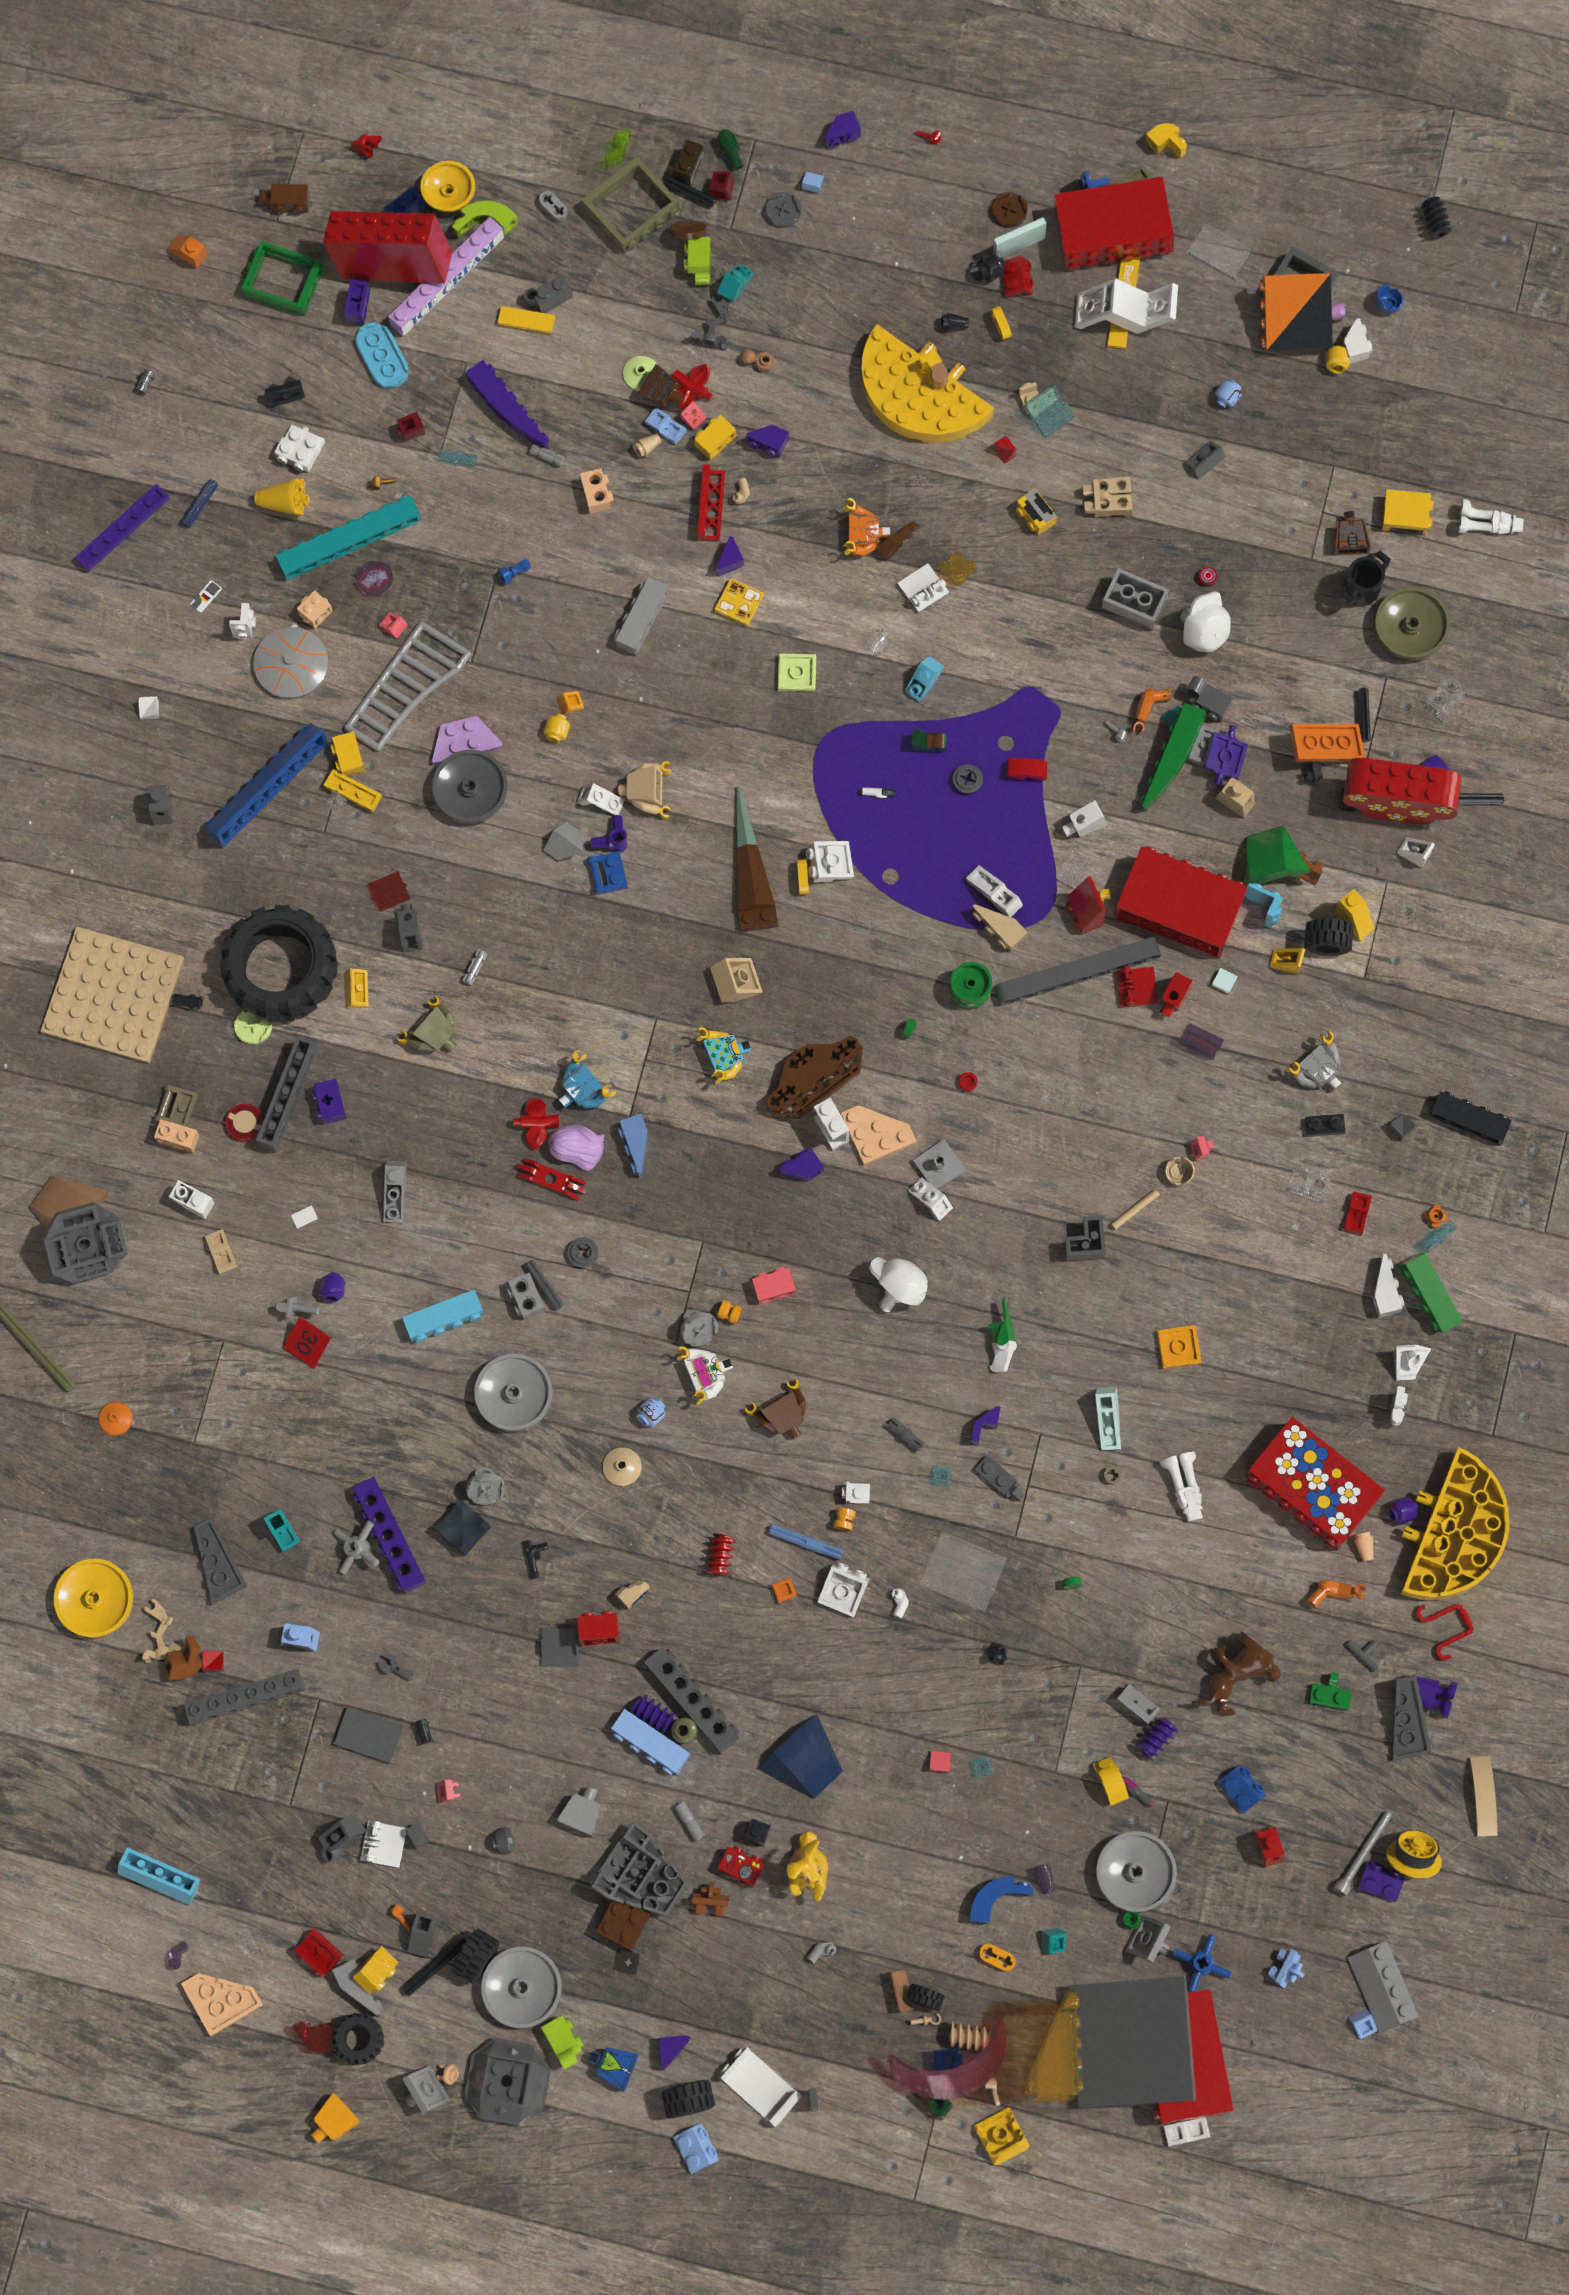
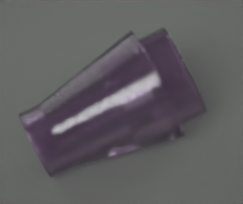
[1033,1863,1055,1894]

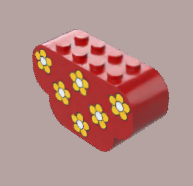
[1343,758,1462,825]

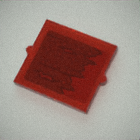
[368,871,410,912]

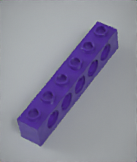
[352,1477,426,1594]

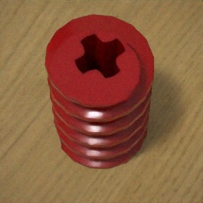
[706,1533,736,1576]

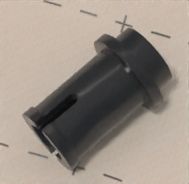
[414,1719,433,1745]

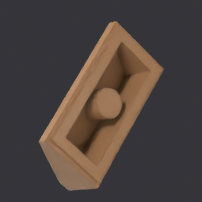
[890,1971,914,2013]

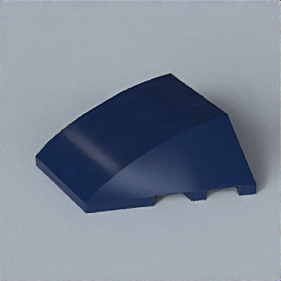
[759,1714,843,1799]

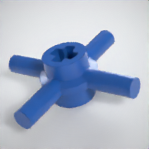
[1172,1934,1231,1992]

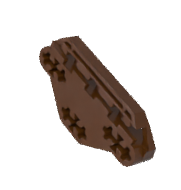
[767,1036,863,1119]

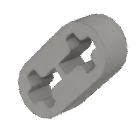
[539,191,568,222]

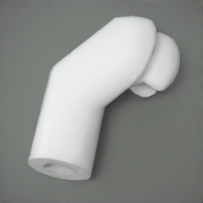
[892,1588,909,1619]

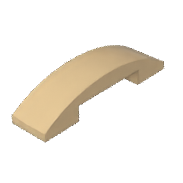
[1469,1756,1497,1837]

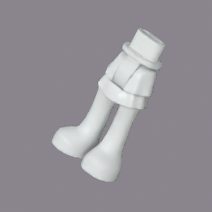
[1458,499,1524,534]
[1159,1451,1203,1522]

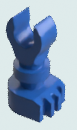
[498,559,531,585]

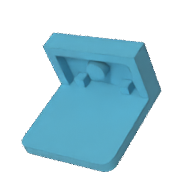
[1245,883,1283,929]

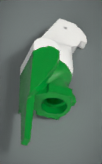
[988,1299,1017,1373]

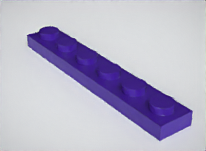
[75,484,170,572]

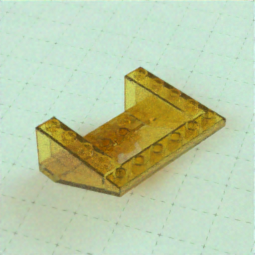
[1024,1990,1083,2103]

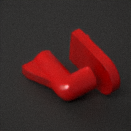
[350,134,382,159]

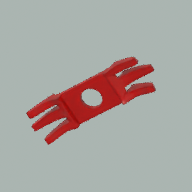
[516,1158,586,1201]

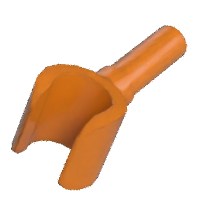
[391,1904,411,1931]

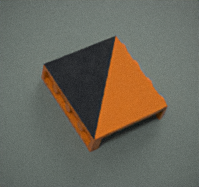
[1260,273,1333,351]

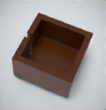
[596,1900,651,1952]

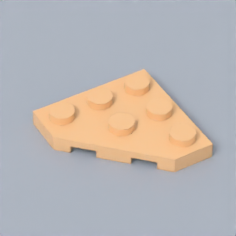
[841,1105,917,1165]
[181,1973,263,2036]

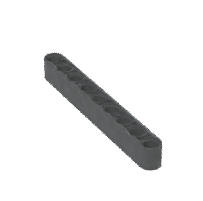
[995,937,1161,1005]

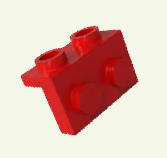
[1003,255,1034,297]
[294,1928,344,1977]

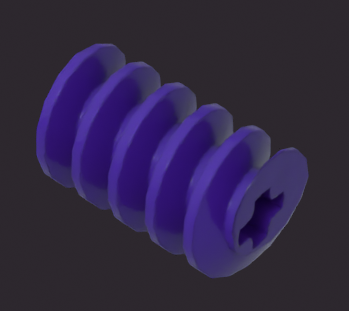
[630,1694,674,1735]
[1136,1717,1179,1761]

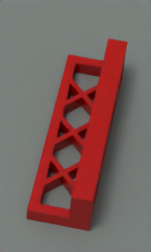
[697,464,726,542]

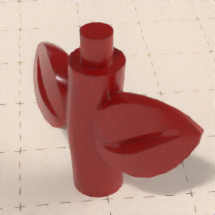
[672,364,713,409]
[513,1097,559,1150]

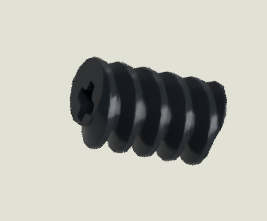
[1421,197,1452,238]

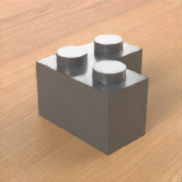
[1064,1216,1106,1261]

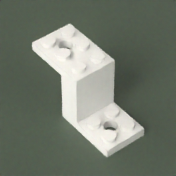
[1075,278,1178,334]

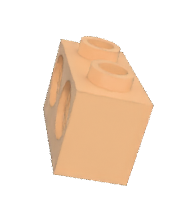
[580,468,614,514]
[154,1119,199,1153]

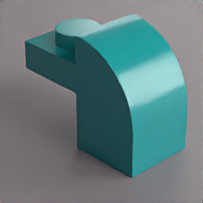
[263,1508,300,1551]

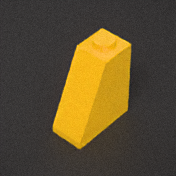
[1335,889,1374,941]

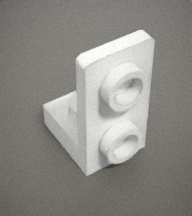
[577,783,624,816]
[908,1178,953,1221]

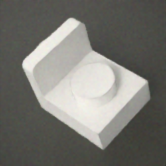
[842,1482,870,1504]

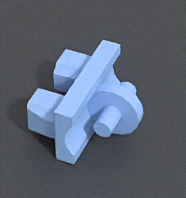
[1268,1949,1304,1988]

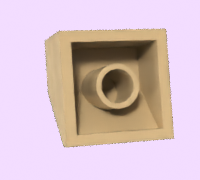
[710,958,763,1002]

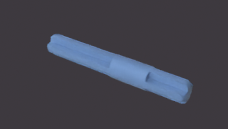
[769,1524,844,1560]

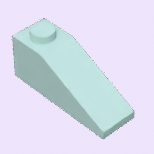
[1095,1386,1121,1450]

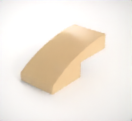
[205,1229,237,1274]

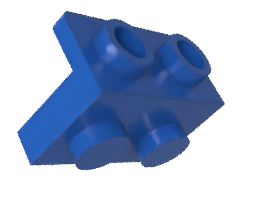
[1078,170,1110,190]
[1218,1765,1266,1814]

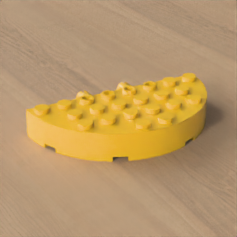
[862,324,994,443]
[1400,1447,1509,1600]

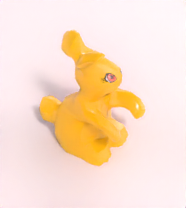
[787,1832,829,1901]

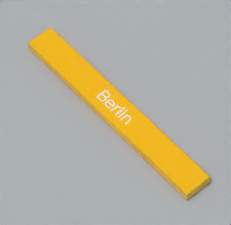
[1107,257,1140,350]

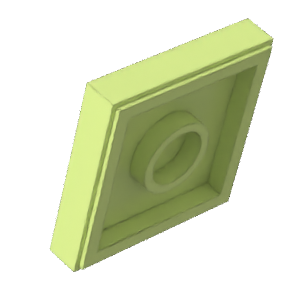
[778,654,816,692]

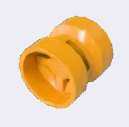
[717,1299,742,1325]
[833,1507,856,1531]

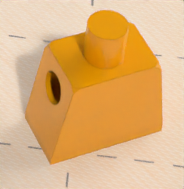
[311,2093,361,2143]

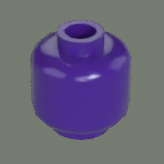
[319,1272,346,1302]
[1388,1497,1418,1525]

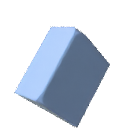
[802,172,824,193]
[1349,2009,1378,2040]

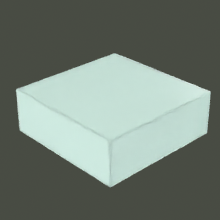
[1212,968,1238,994]

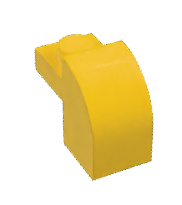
[1145,123,1187,158]
[1093,1757,1129,1806]

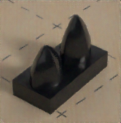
[265,376,305,408]
[1305,1114,1346,1137]

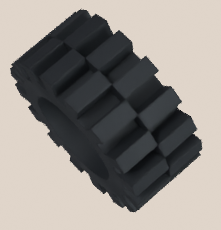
[906,1983,945,2011]

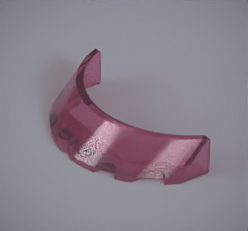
[887,2014,1007,2100]

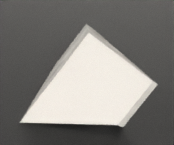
[1393,1345,1431,1381]

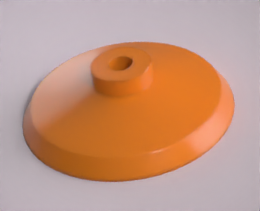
[98,1401,132,1436]

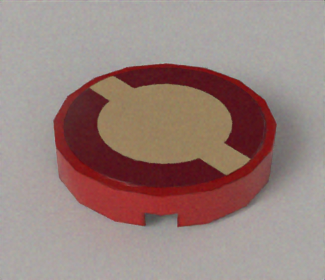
[225,1103,264,1142]

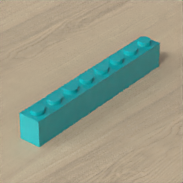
[276,495,422,581]

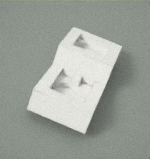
[1164,2117,1210,2146]

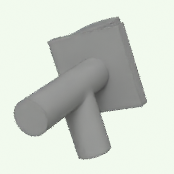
[276,1295,320,1318]

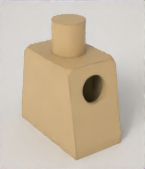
[1215,778,1255,818]

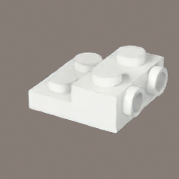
[274,425,325,473]
[806,841,854,882]
[818,1562,870,1617]

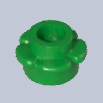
[1122,1912,1142,1930]

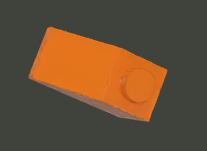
[167,235,208,269]

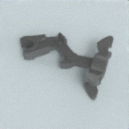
[691,295,731,350]

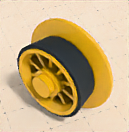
[1386,1830,1442,1878]

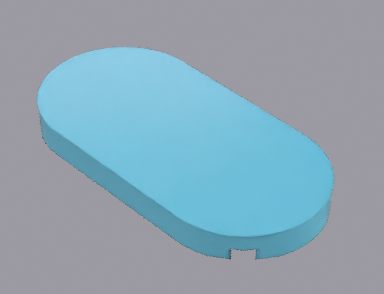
[356,322,409,389]

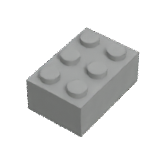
[1102,568,1169,630]

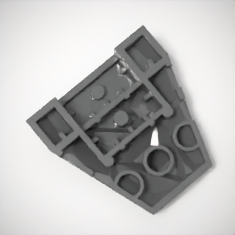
[591,1821,688,1917]

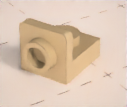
[1018,382,1039,414]

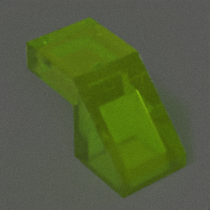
[604,128,631,170]

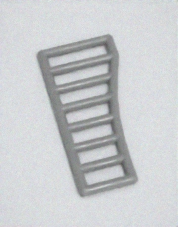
[344,621,471,751]

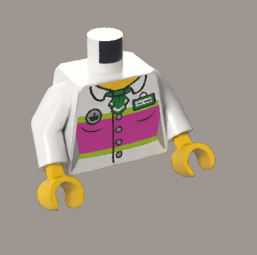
[675,1347,733,1405]

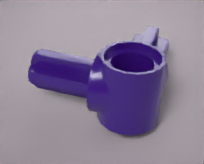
[591,814,628,852]

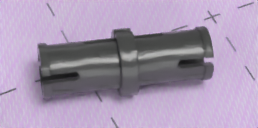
[887,1418,924,1452]

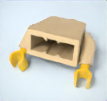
[618,761,671,819]

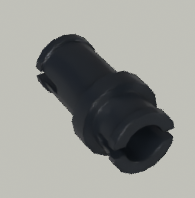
[172,993,203,1009]

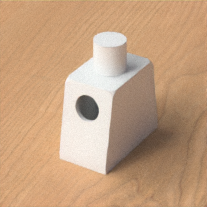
[1062,800,1107,837]

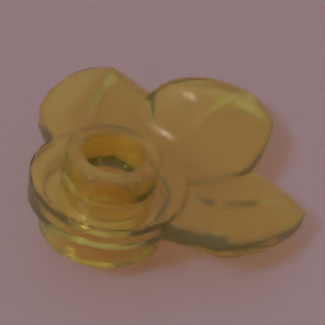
[939,552,976,585]

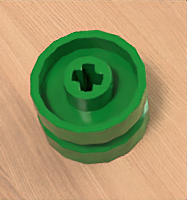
[950,962,992,1009]

